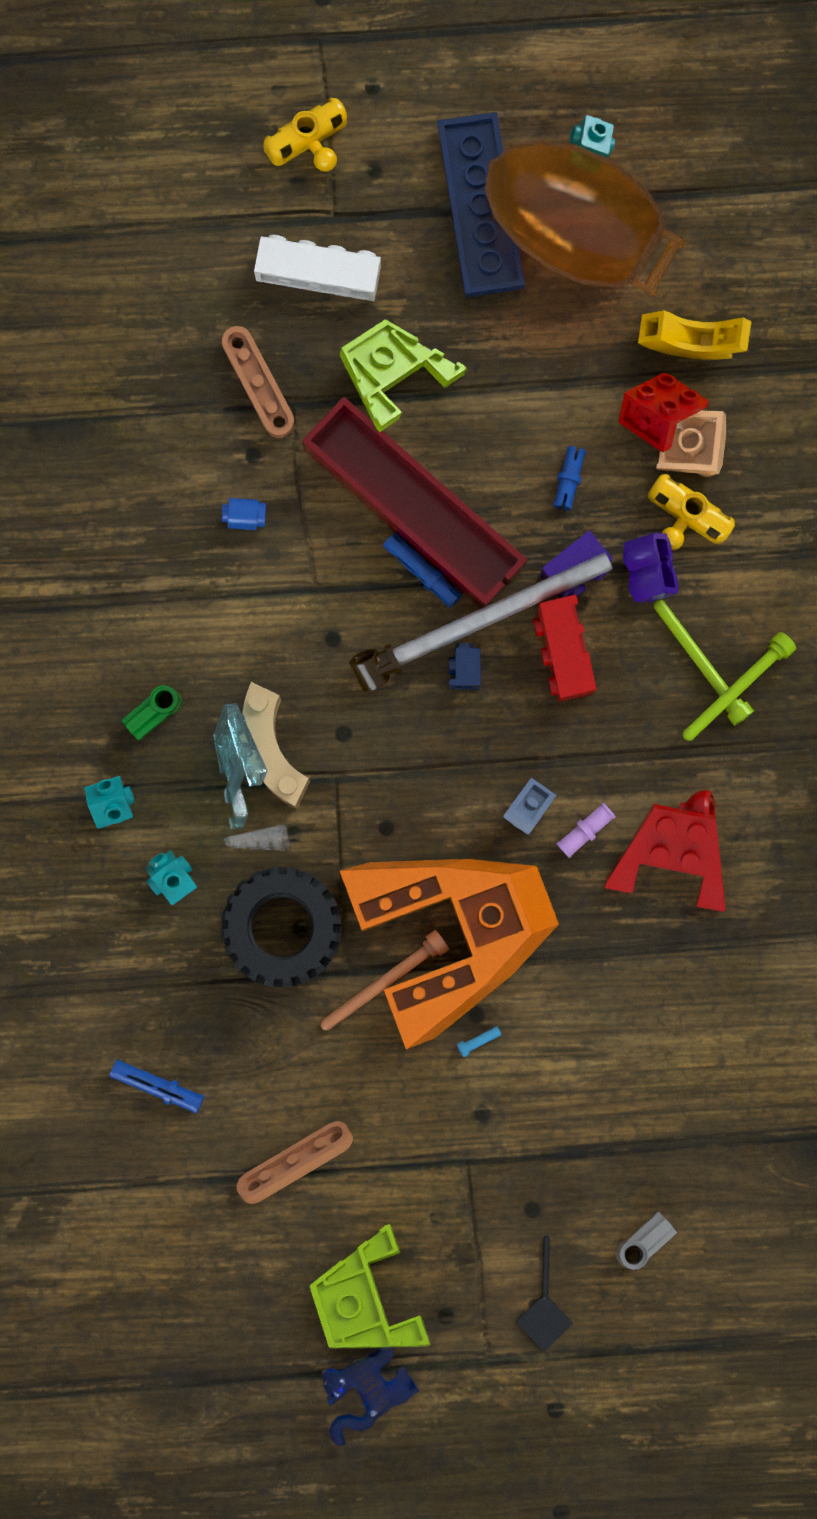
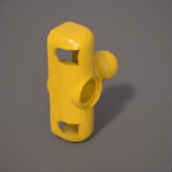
[263,98,347,172]
[648,474,735,550]

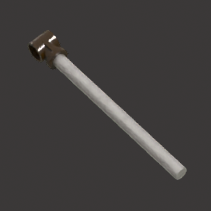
[349,552,612,691]

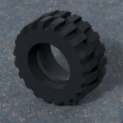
[220,866,342,988]

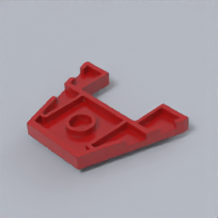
[605,804,725,912]

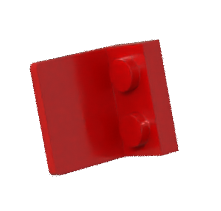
[618,373,709,452]

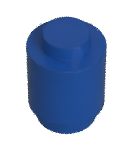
[222,498,266,530]

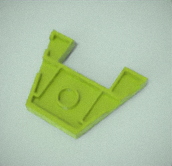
[339,319,467,432]
[309,1224,431,1349]

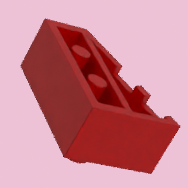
[532,595,597,703]

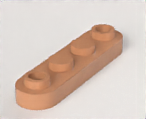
[222,326,294,438]
[237,1121,353,1204]

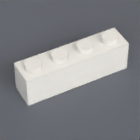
[254,235,381,302]

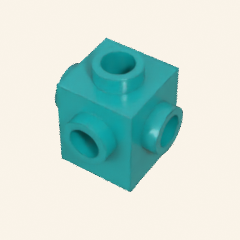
[569,115,615,171]
[84,776,135,829]
[145,850,197,905]

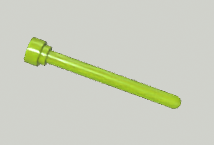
[654,600,754,726]
[683,632,796,741]

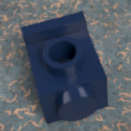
[449,643,481,690]

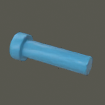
[457,1026,501,1057]

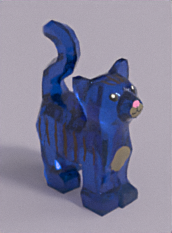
[322,1347,419,1446]

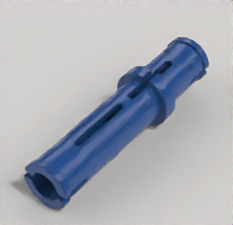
[383,532,463,609]
[109,1059,204,1114]

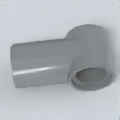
[616,1212,677,1270]

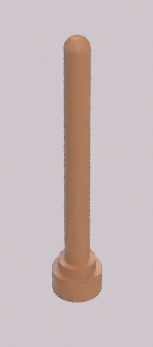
[320,929,450,1031]

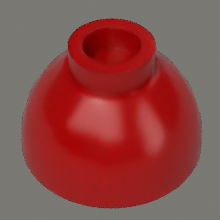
[679,789,716,816]

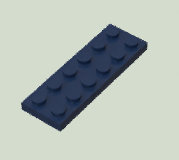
[437,112,525,297]

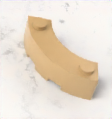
[242,682,310,809]

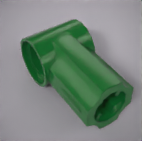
[121,685,182,741]

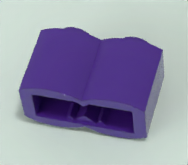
[623,533,678,603]

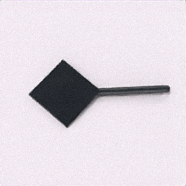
[516,1236,573,1352]

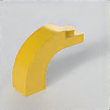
[638,310,751,360]

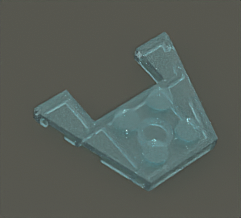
[213,703,268,830]

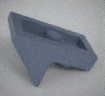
[503,778,557,835]

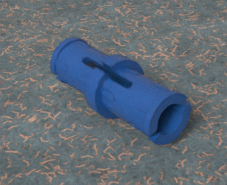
[553,446,586,511]

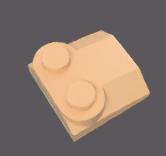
[656,410,726,477]

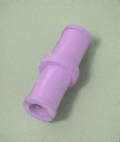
[556,802,616,858]

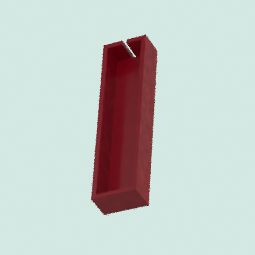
[302,396,527,609]

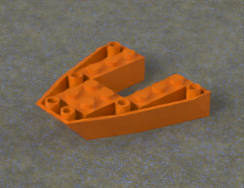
[340,859,559,1050]

